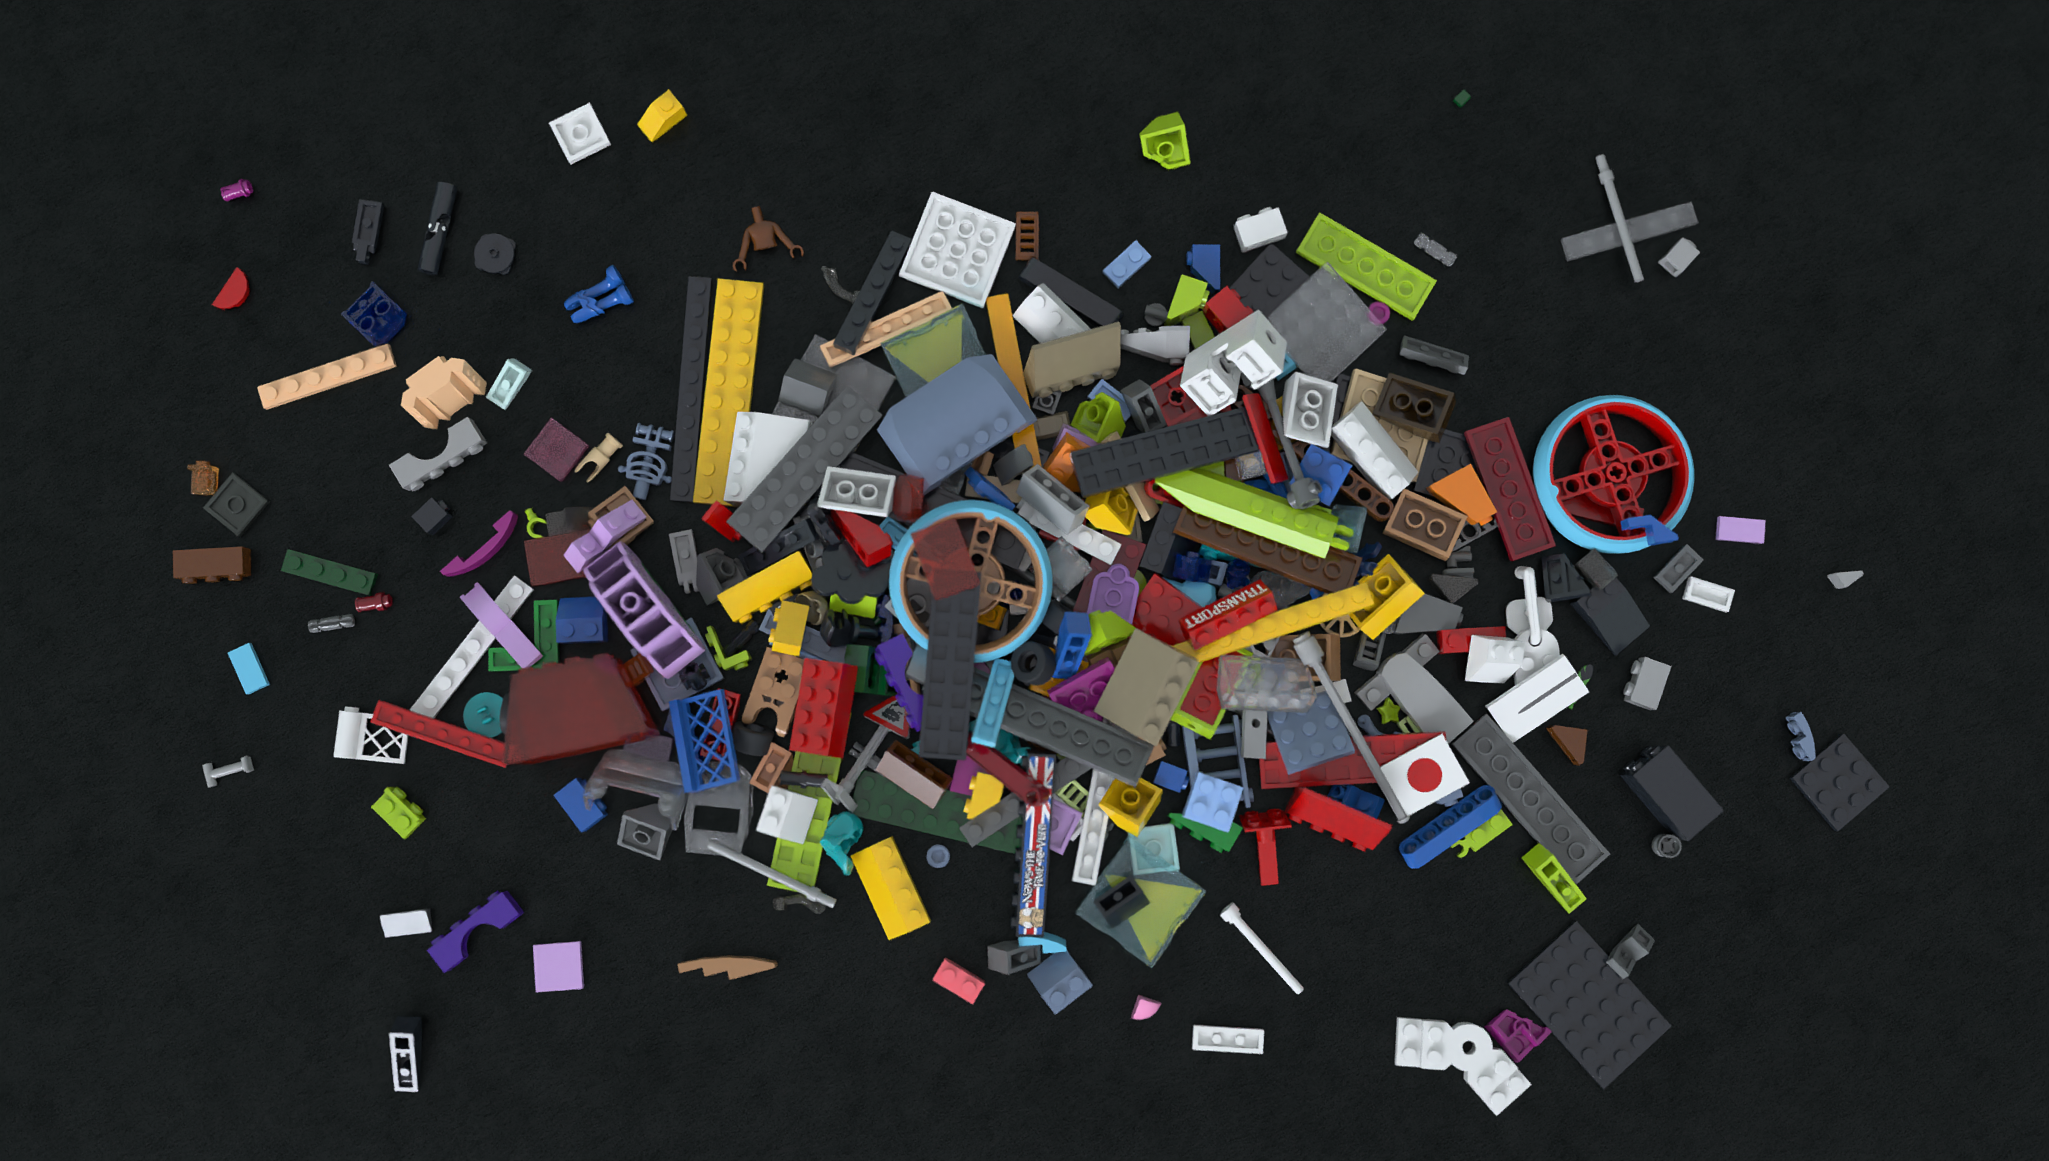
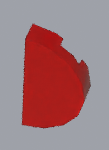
[212,267,249,310]

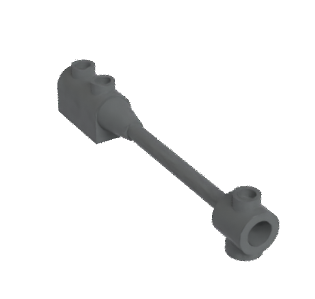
[1240,371,1322,509]

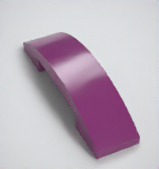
[440,511,518,577]

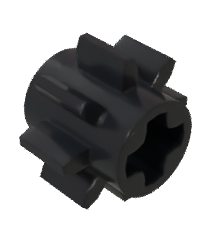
[679,662,710,691]

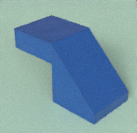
[1620,515,1678,546]

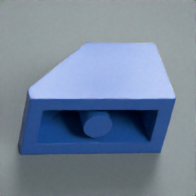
[1187,245,1220,294]

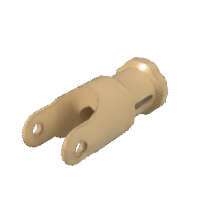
[575,433,623,482]

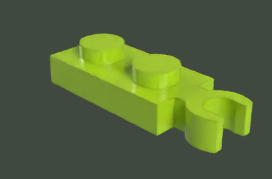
[1450,810,1512,858]

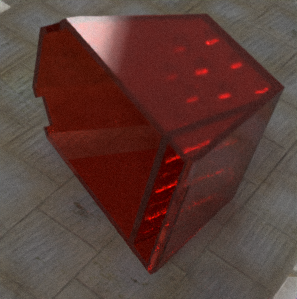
[503,654,659,765]

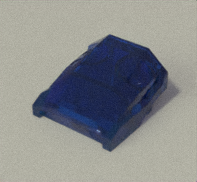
[341,281,407,346]

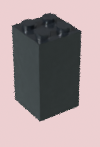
[1620,745,1724,841]

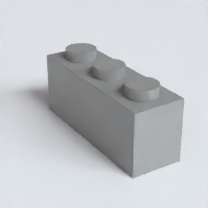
[1016,464,1089,535]

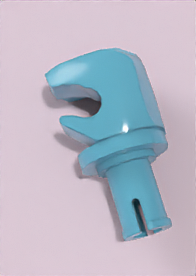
[1163,577,1217,607]

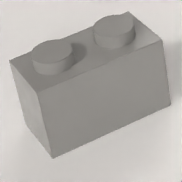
[1623,657,1671,710]

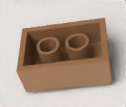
[1382,489,1468,561]

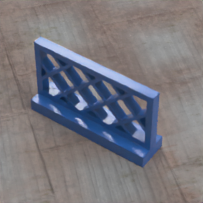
[669,689,740,793]

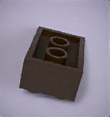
[1372,373,1456,443]

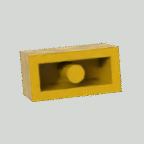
[769,600,809,656]

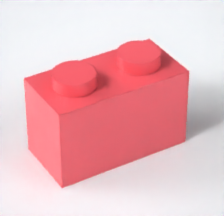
[933,957,985,1004]

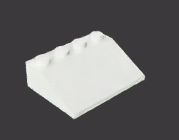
[724,412,811,507]

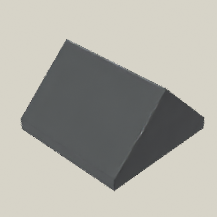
[779,359,838,416]

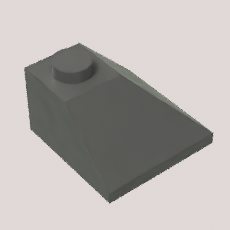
[617,804,677,860]

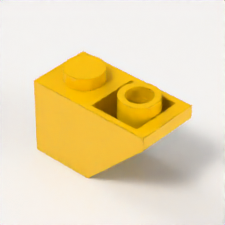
[964,772,1004,819]

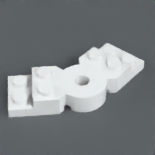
[1395,1017,1531,1116]

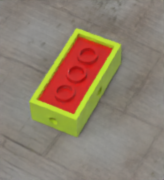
[1170,648,1253,739]

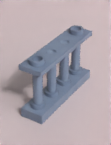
[1181,715,1254,808]

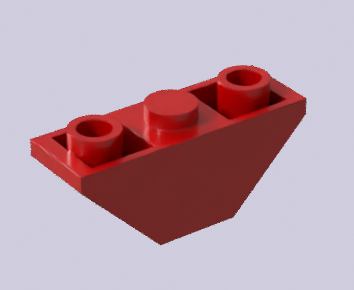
[700,688,741,761]

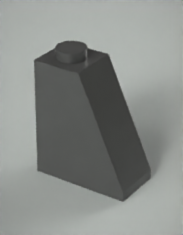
[1392,594,1464,635]

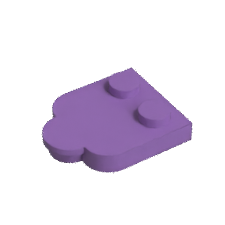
[1087,564,1139,625]

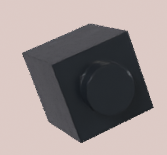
[411,498,453,535]

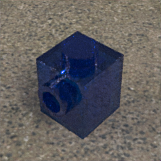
[1173,551,1212,583]

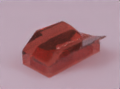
[893,474,924,523]

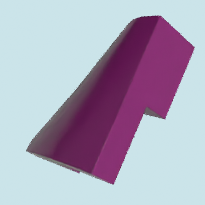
[1484,1009,1552,1063]

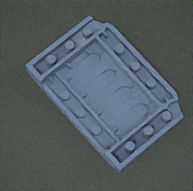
[877,354,1037,497]

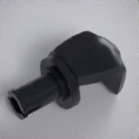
[820,609,879,647]

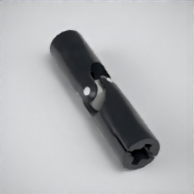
[417,182,458,275]

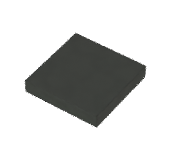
[203,472,270,537]

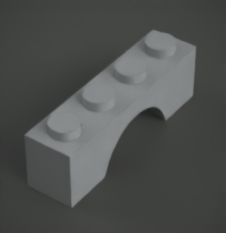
[389,417,487,491]

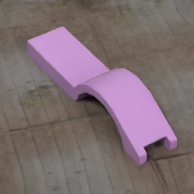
[460,582,543,671]

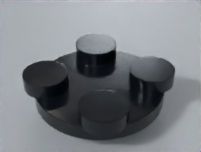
[474,234,516,275]

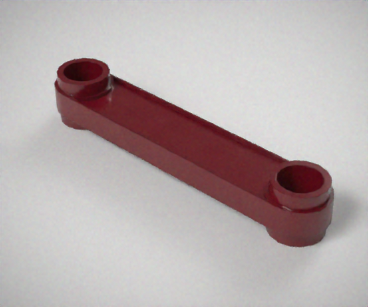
[966,731,1050,807]

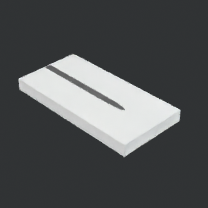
[1486,654,1589,743]

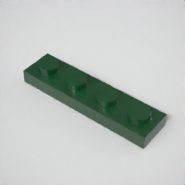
[281,549,378,596]

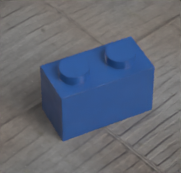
[554,778,608,832]

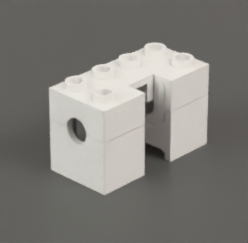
[1180,310,1287,416]

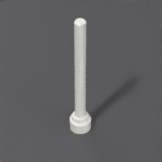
[1219,902,1303,994]

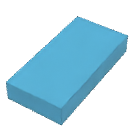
[228,643,270,694]

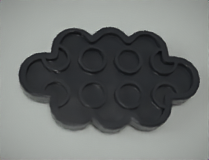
[811,539,908,604]

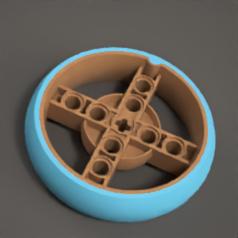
[889,500,1053,663]

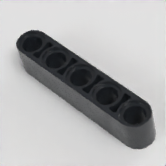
[1018,257,1124,327]

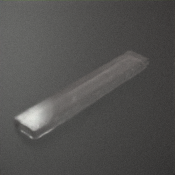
[1561,202,1698,261]

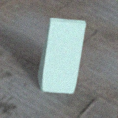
[486,358,532,410]

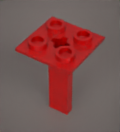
[1239,809,1292,886]

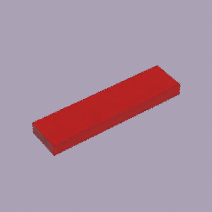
[1562,491,1644,526]

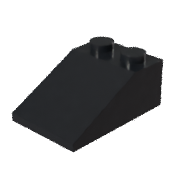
[1570,572,1650,656]

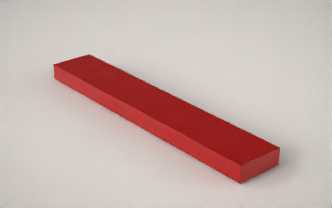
[371,700,514,768]

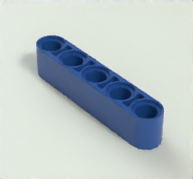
[1399,785,1502,869]

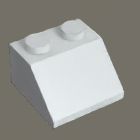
[1465,635,1526,683]
[756,785,818,844]

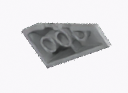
[1120,326,1190,366]

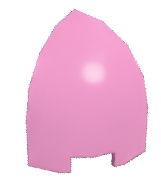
[1131,995,1161,1020]

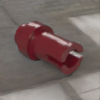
[355,592,392,612]

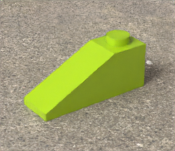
[1522,843,1586,914]

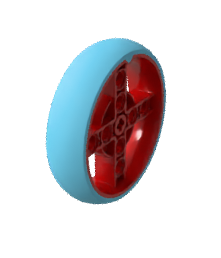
[1533,395,1694,554]

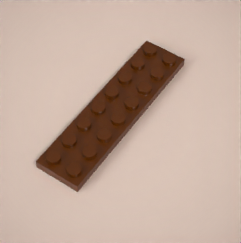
[1173,505,1362,594]

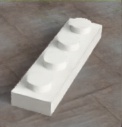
[1029,509,1122,565]

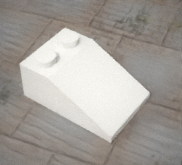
[1282,372,1338,448]

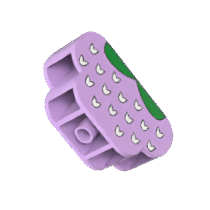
[583,541,706,679]

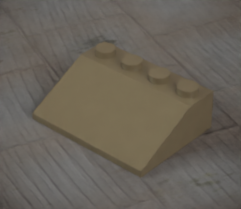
[1023,322,1121,398]
[1094,628,1199,746]

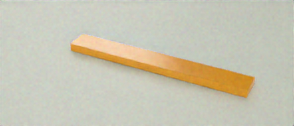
[986,294,1042,470]

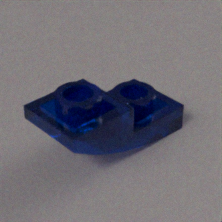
[876,594,894,643]

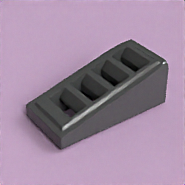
[1353,627,1388,671]

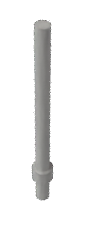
[1596,155,1644,282]
[707,839,837,908]

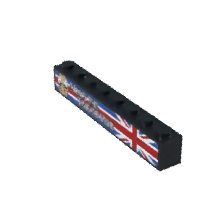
[1010,749,1056,938]

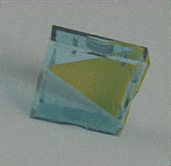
[880,304,987,397]
[1076,835,1206,968]

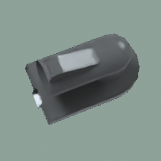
[1442,546,1474,580]

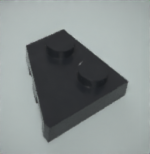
[807,496,842,545]
[1541,553,1592,603]

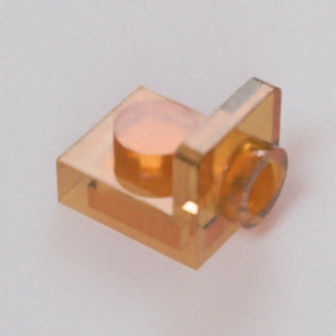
[187,461,219,495]

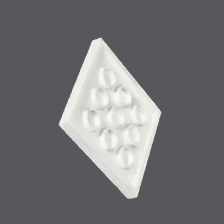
[899,192,1016,308]

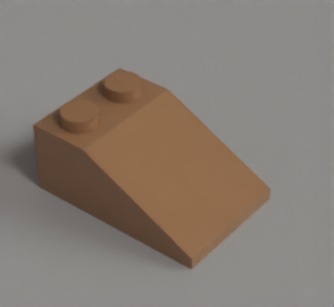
[1265,634,1341,682]

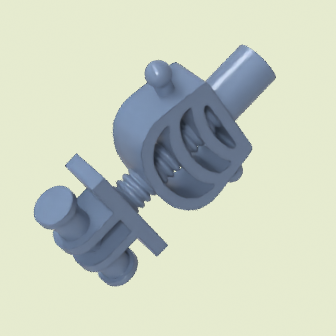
[618,423,674,500]

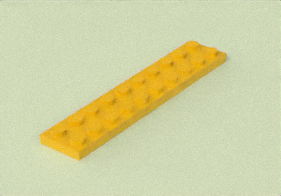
[693,279,764,507]

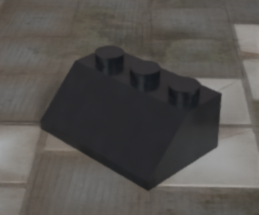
[1138,502,1196,583]

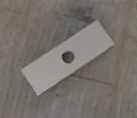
[1241,688,1268,759]

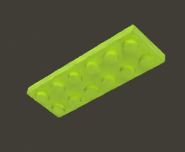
[1296,212,1437,321]

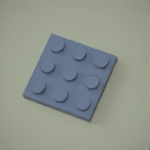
[630,618,725,711]
[1267,691,1355,775]

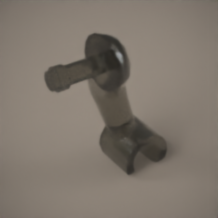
[822,266,859,304]
[773,893,826,914]

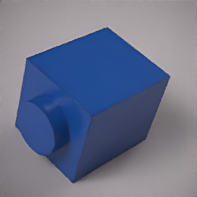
[1152,761,1189,793]

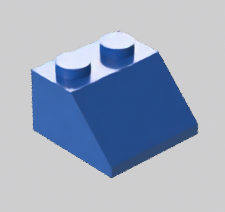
[556,597,608,644]

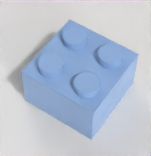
[1181,772,1243,832]

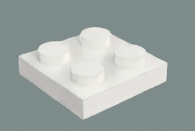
[549,103,611,164]

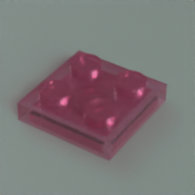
[524,418,589,482]

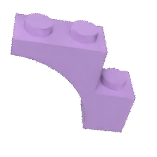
[563,500,646,573]

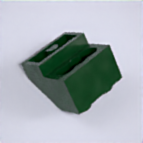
[844,644,897,697]

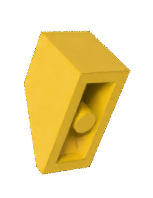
[637,90,687,142]

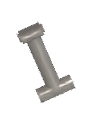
[202,756,254,788]

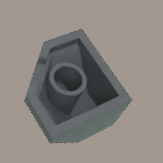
[696,548,751,605]

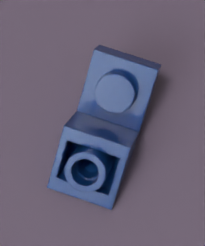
[1327,784,1385,819]

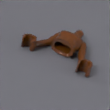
[733,206,804,272]

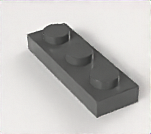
[1399,336,1469,375]

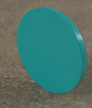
[463,692,503,738]

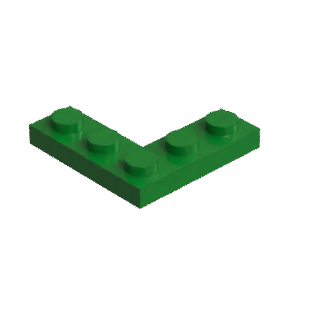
[488,600,560,671]

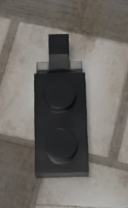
[352,199,384,265]

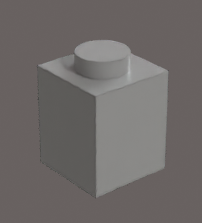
[1658,238,1700,277]

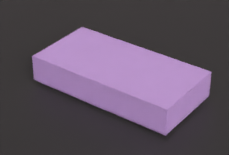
[1716,516,1765,544]

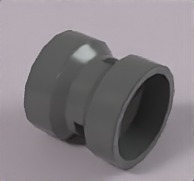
[1652,834,1682,858]

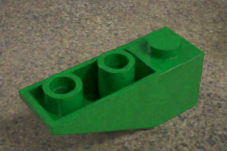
[1167,813,1242,853]

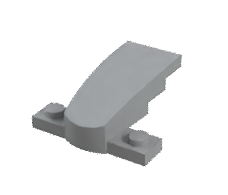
[1354,633,1474,744]

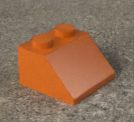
[1042,432,1090,492]

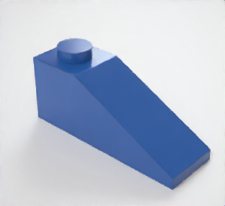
[1052,612,1092,679]

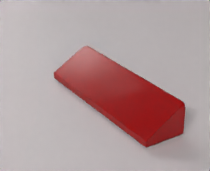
[1242,393,1288,485]

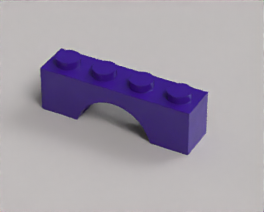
[874,633,923,732]
[427,890,524,973]

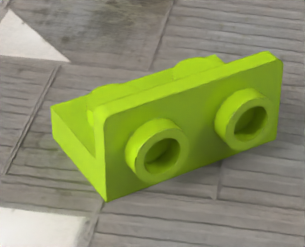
[371,787,426,839]

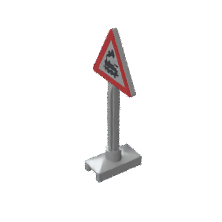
[821,687,911,813]

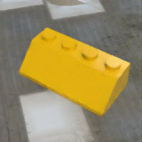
[717,551,813,624]
[851,836,931,940]

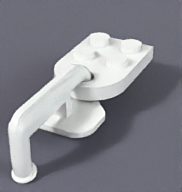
[1506,566,1560,685]

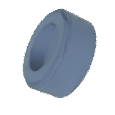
[927,844,950,868]

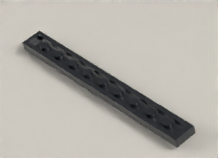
[670,276,712,503]

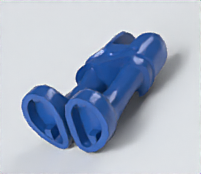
[564,265,634,323]

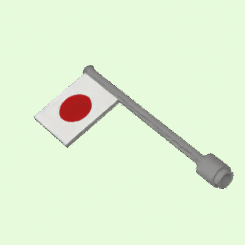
[1293,631,1469,823]

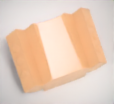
[401,356,487,429]

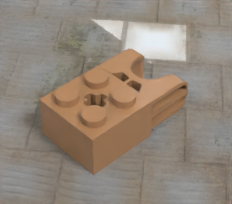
[742,647,804,737]

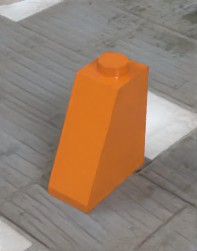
[1426,464,1497,526]

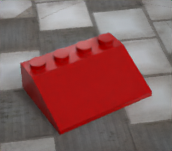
[1285,787,1392,852]

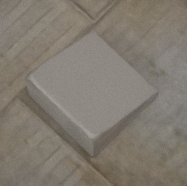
[1827,571,1864,589]

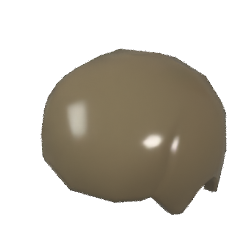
[795,591,829,625]

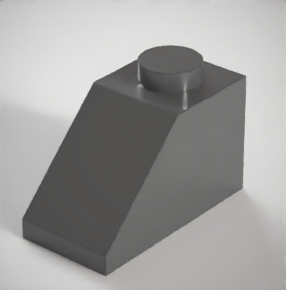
[988,941,1041,974]

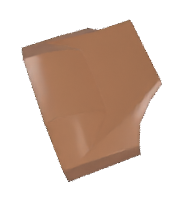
[749,742,794,794]

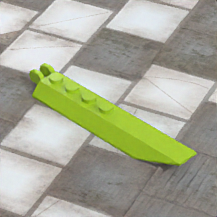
[1155,468,1354,559]

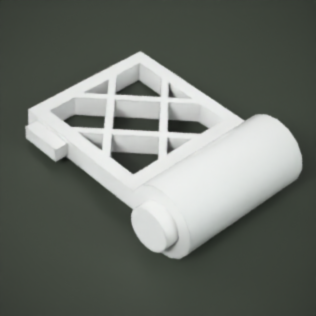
[333,707,409,764]

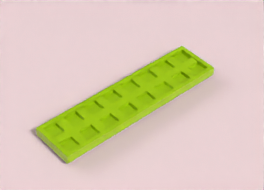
[767,713,852,892]

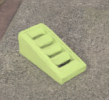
[1055,780,1089,818]

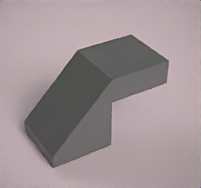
[1606,924,1655,979]

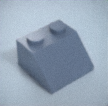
[1027,949,1093,1015]

